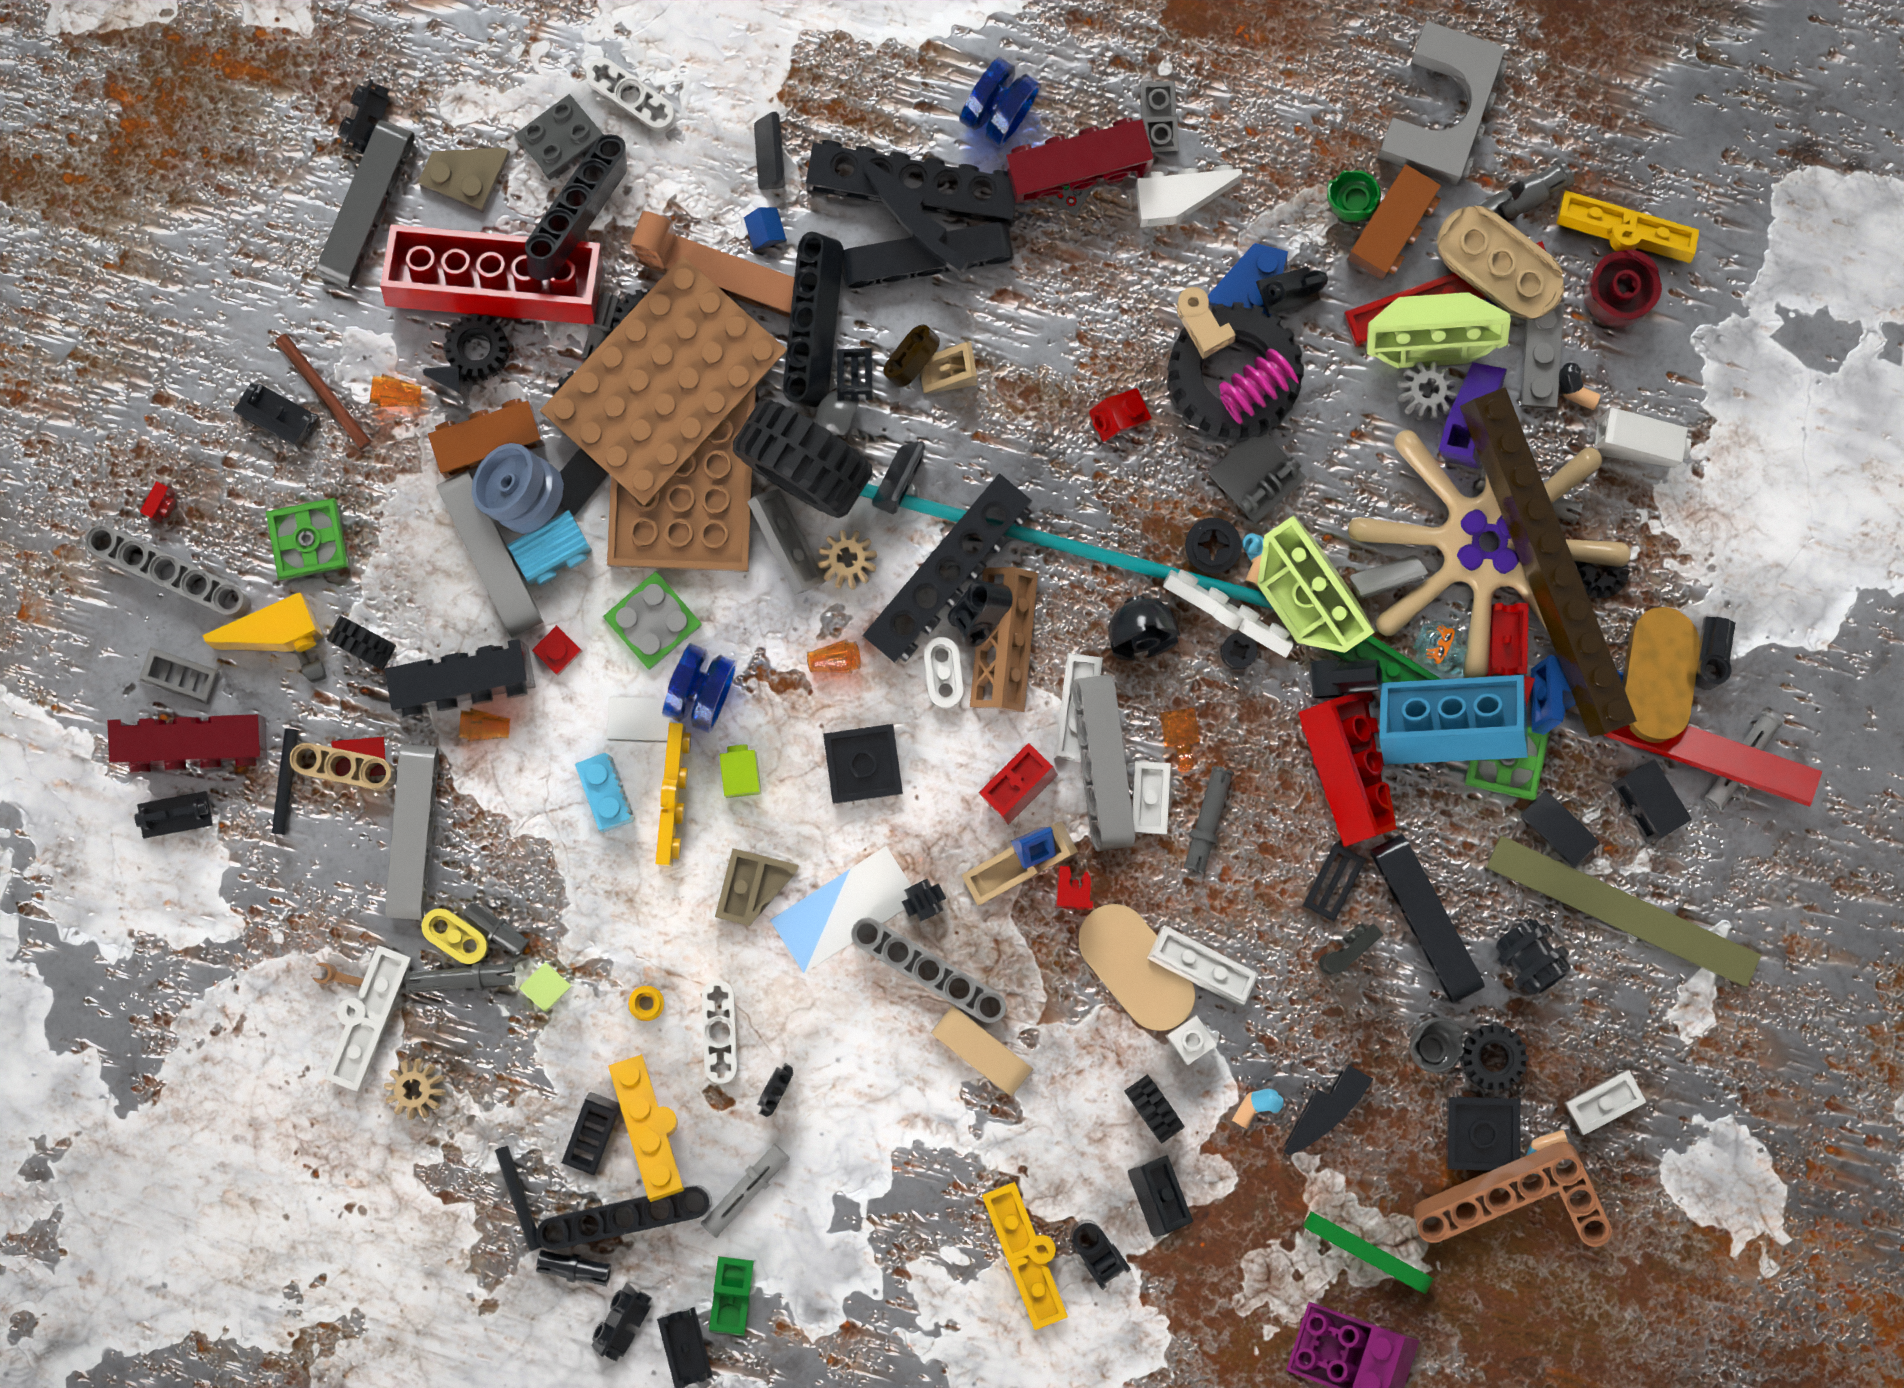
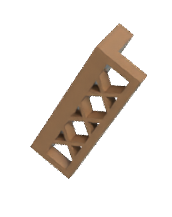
[970,567,1038,712]

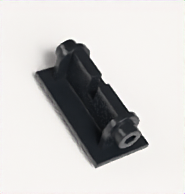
[337,79,390,154]
[1256,267,1328,315]
[134,791,213,839]
[591,1282,652,1362]

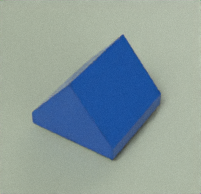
[743,207,787,251]
[1011,827,1056,869]

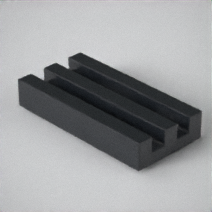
[837,348,873,401]
[1302,843,1366,922]

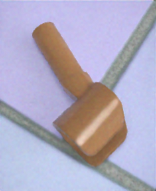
[313,963,364,987]

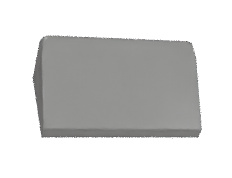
[1350,555,1428,601]

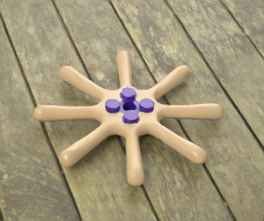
[1348,430,1631,678]

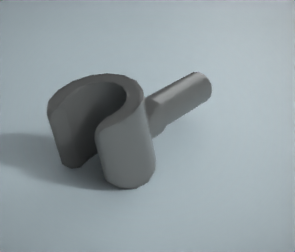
[294,649,327,683]

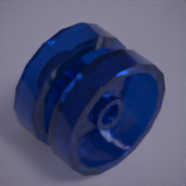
[959,56,1042,148]
[662,643,737,733]

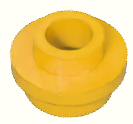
[628,986,664,1021]

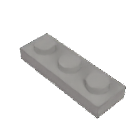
[1520,304,1564,410]
[748,489,826,595]

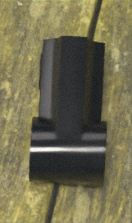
[1695,616,1736,690]
[1310,659,1383,699]

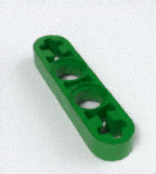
[1302,1211,1434,1295]

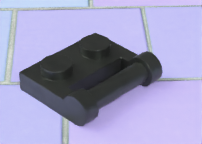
[1318,924,1384,974]

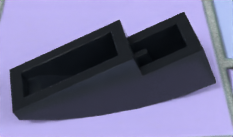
[1281,1064,1373,1156]

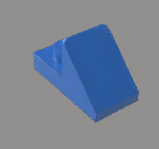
[1531,655,1576,735]

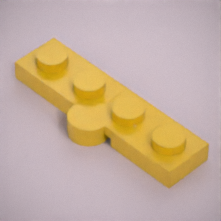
[1556,190,1699,264]
[655,722,691,867]
[608,1054,685,1202]
[982,1181,1068,1330]

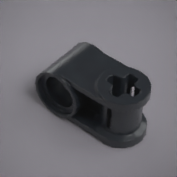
[947,580,1013,647]
[1070,1219,1132,1290]

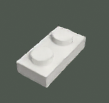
[1132,761,1171,835]
[1564,1070,1646,1135]

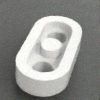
[924,637,963,709]

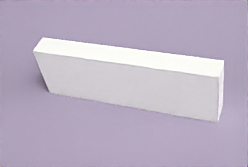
[1054,653,1103,762]
[1147,925,1258,1007]

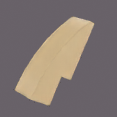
[961,821,1078,906]

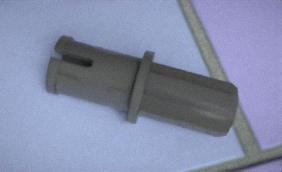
[581,293,620,360]
[462,902,530,958]

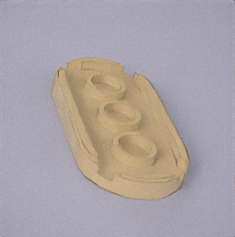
[1437,206,1564,320]
[1078,904,1195,1031]

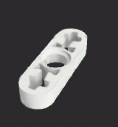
[586,58,675,132]
[702,980,738,1084]

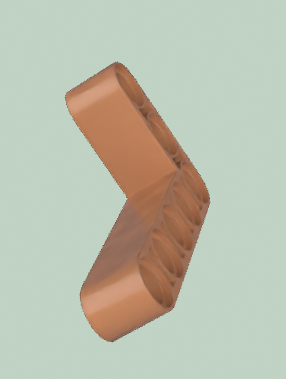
[630,211,794,318]
[1413,1142,1612,1247]

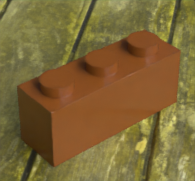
[1347,164,1441,281]
[428,398,545,479]

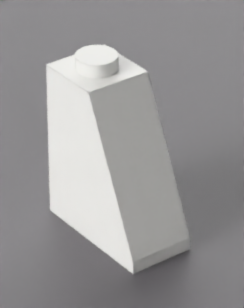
[1593,408,1691,468]

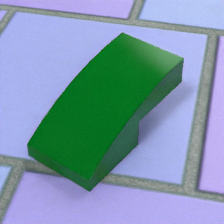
[709,1256,754,1337]

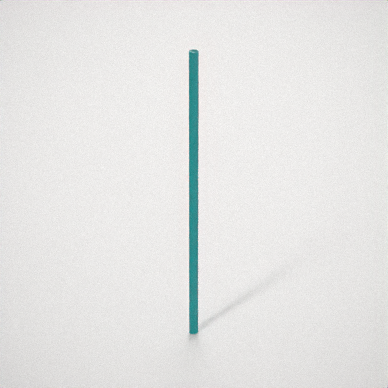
[860,483,1274,610]

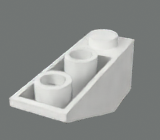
[1136,165,1242,228]

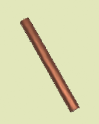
[275,333,372,450]

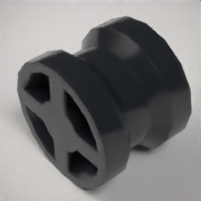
[1220,632,1258,671]

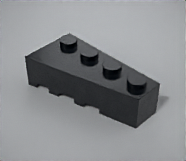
[384,639,536,718]

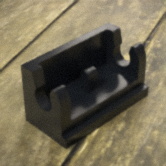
[233,382,319,450]
[1611,758,1692,844]
[657,1306,713,1388]

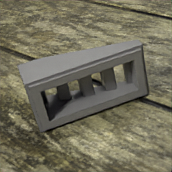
[138,647,218,704]

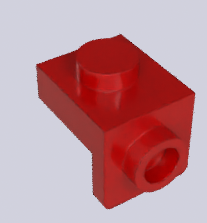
[1089,388,1152,442]

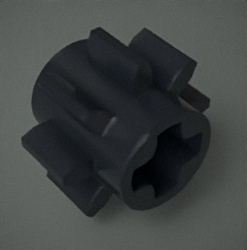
[902,878,946,922]

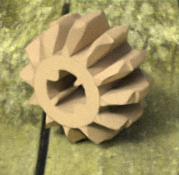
[818,530,877,590]
[384,1059,446,1120]

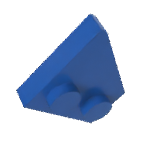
[1207,243,1288,317]

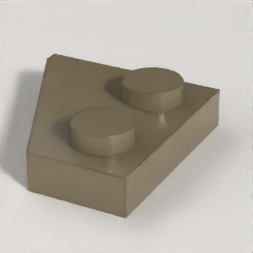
[418,148,510,213]
[715,848,799,926]

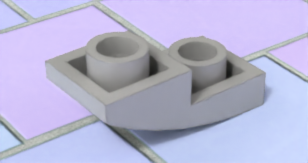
[1139,81,1179,152]

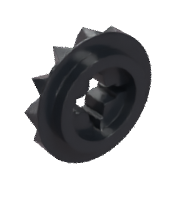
[1185,517,1242,574]
[1574,561,1630,598]
[757,1063,793,1117]

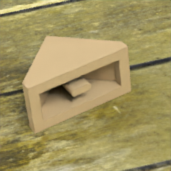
[920,342,977,394]

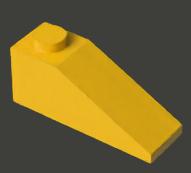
[202,592,324,652]

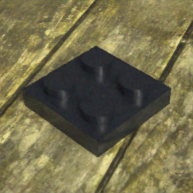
[823,724,903,804]
[1446,1097,1521,1170]

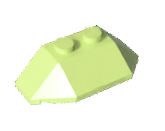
[1366,292,1511,368]
[1257,515,1375,653]

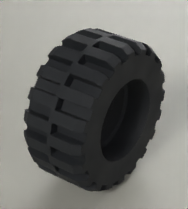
[1167,302,1304,443]
[733,399,872,518]

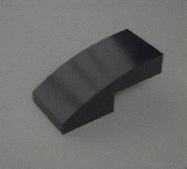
[1521,790,1600,869]

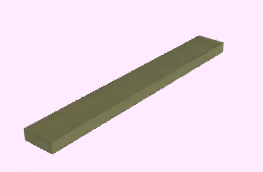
[1485,835,1762,988]

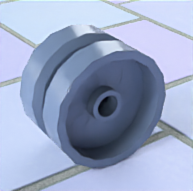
[471,443,564,534]

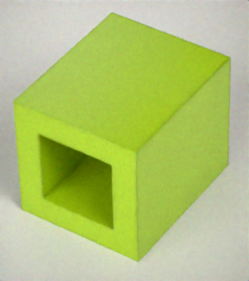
[719,744,762,798]

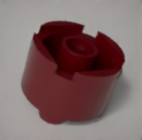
[1584,250,1662,328]

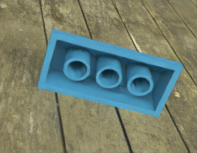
[1379,675,1528,765]

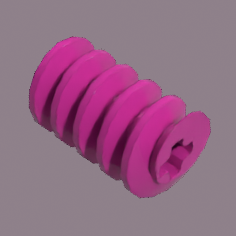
[1219,349,1299,425]

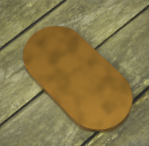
[1622,607,1700,743]

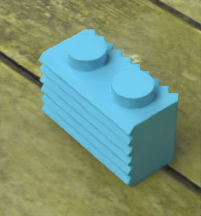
[507,510,592,586]
[575,753,635,833]

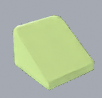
[519,962,572,1012]

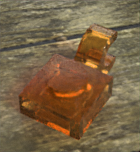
[1159,708,1200,772]

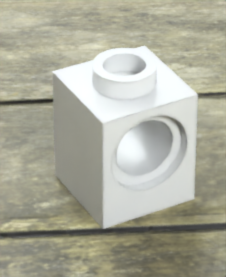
[1165,1015,1217,1065]

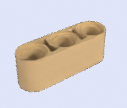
[290,743,396,791]
[930,1005,1033,1097]

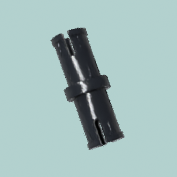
[536,1250,612,1287]

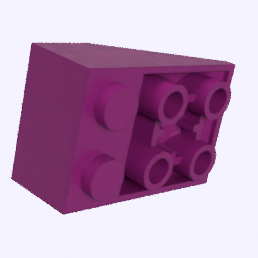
[1286,1302,1420,1388]

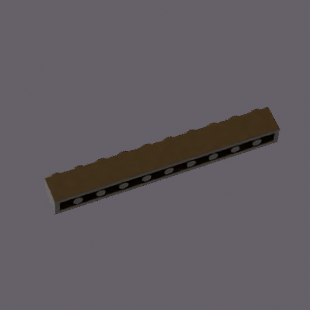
[1459,387,1637,737]

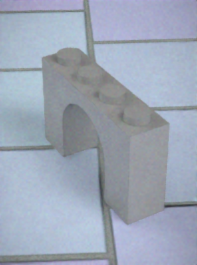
[1377,21,1508,185]

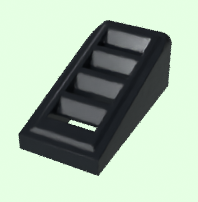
[561,1092,621,1176]

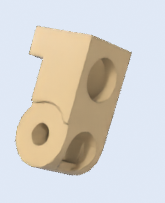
[1177,287,1236,359]

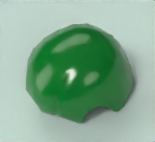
[1327,170,1381,222]

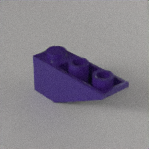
[1438,362,1507,469]

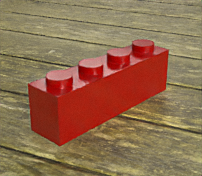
[1298,692,1397,847]

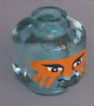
[1412,620,1468,672]

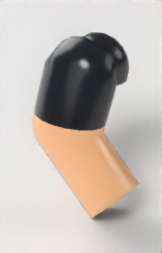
[1559,362,1601,410]

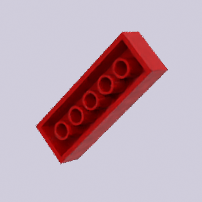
[380,224,603,325]

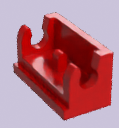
[1487,603,1529,677]
[978,743,1058,825]
[1055,866,1093,911]

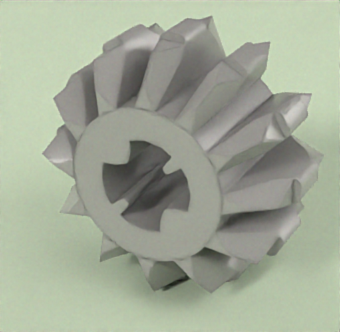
[1397,362,1457,421]

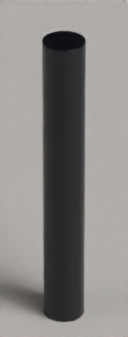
[271,728,299,835]
[495,1145,542,1252]

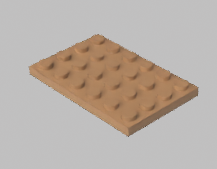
[540,255,787,506]
[607,385,757,572]

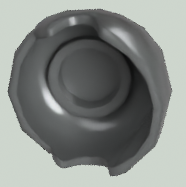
[816,391,861,437]
[1409,1018,1464,1073]

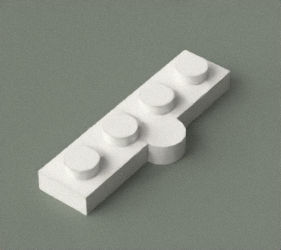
[1163,569,1293,658]
[324,945,413,1092]

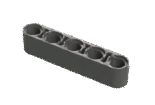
[316,120,415,288]

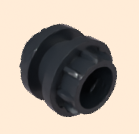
[1496,918,1571,996]

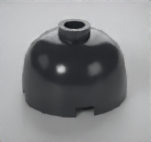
[1108,596,1180,661]

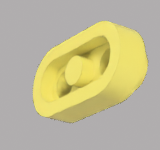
[422,909,488,964]

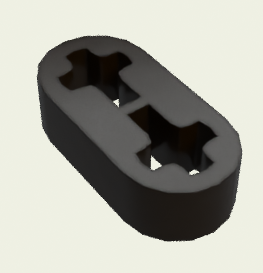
[883,324,940,388]

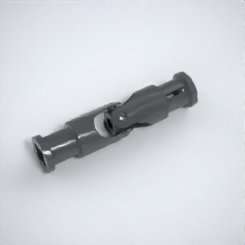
[1439,158,1575,229]

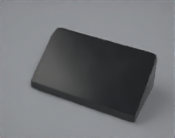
[754,111,785,190]
[423,366,470,405]
[872,441,925,515]
[560,448,609,516]
[1128,1155,1194,1237]

